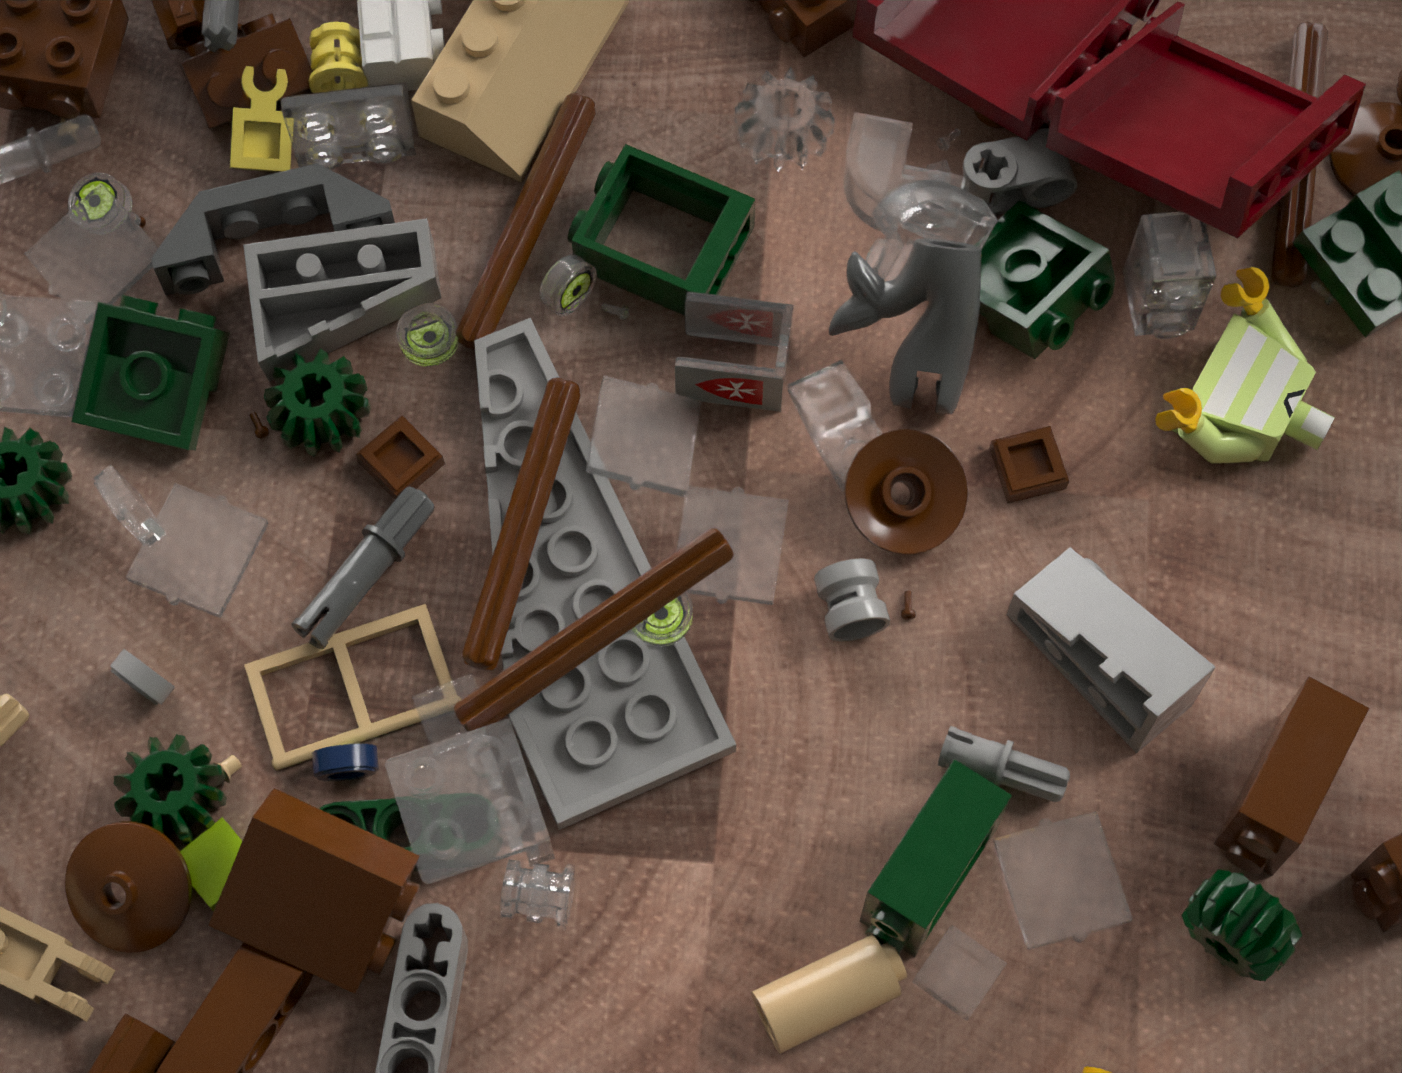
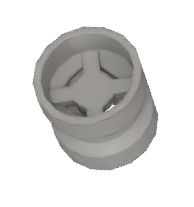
[814,558,890,641]

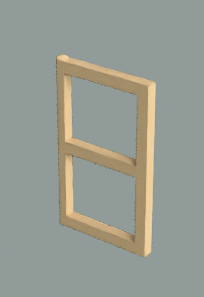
[244,604,461,771]

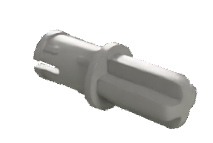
[938,726,1070,802]

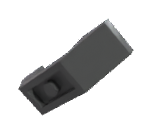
[151,163,395,295]

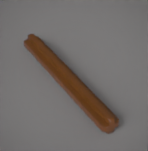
[1271,21,1328,288]
[456,92,596,351]
[462,377,581,671]
[454,528,734,736]

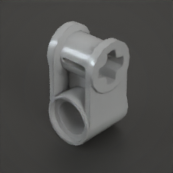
[956,128,1077,219]

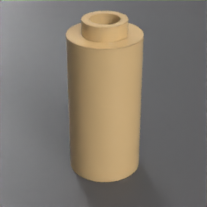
[751,935,907,1054]

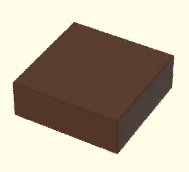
[356,415,445,499]
[989,426,1069,504]

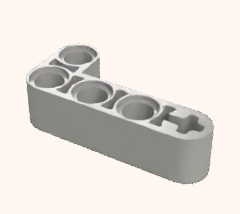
[375,903,468,1073]

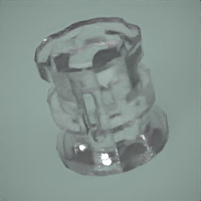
[500,859,575,930]

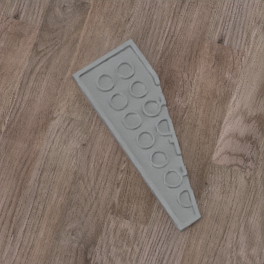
[474,318,736,830]

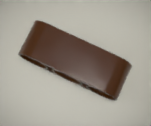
[156,942,314,1073]

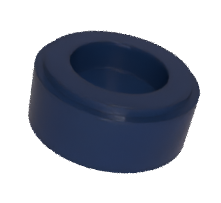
[312,744,379,781]

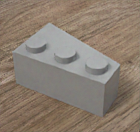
[243,218,441,382]
[1006,547,1216,754]

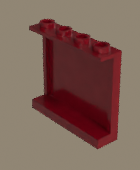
[852,0,1161,141]
[1046,1,1366,239]

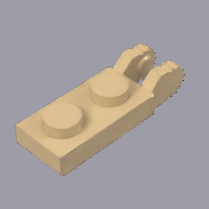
[0,907,115,1022]

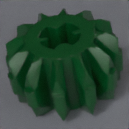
[264,348,371,457]
[0,427,72,535]
[114,734,227,845]
[1181,869,1302,982]

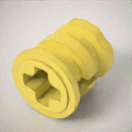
[309,22,368,101]

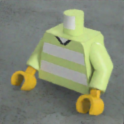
[1155,267,1335,464]

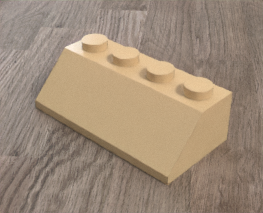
[411,0,629,182]

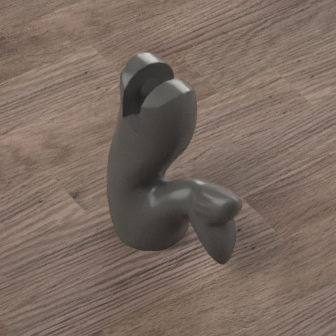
[829,238,982,415]

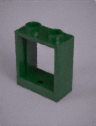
[567,144,755,316]
[860,759,1012,957]

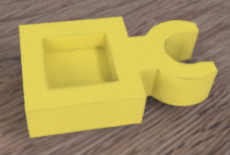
[230,66,293,172]

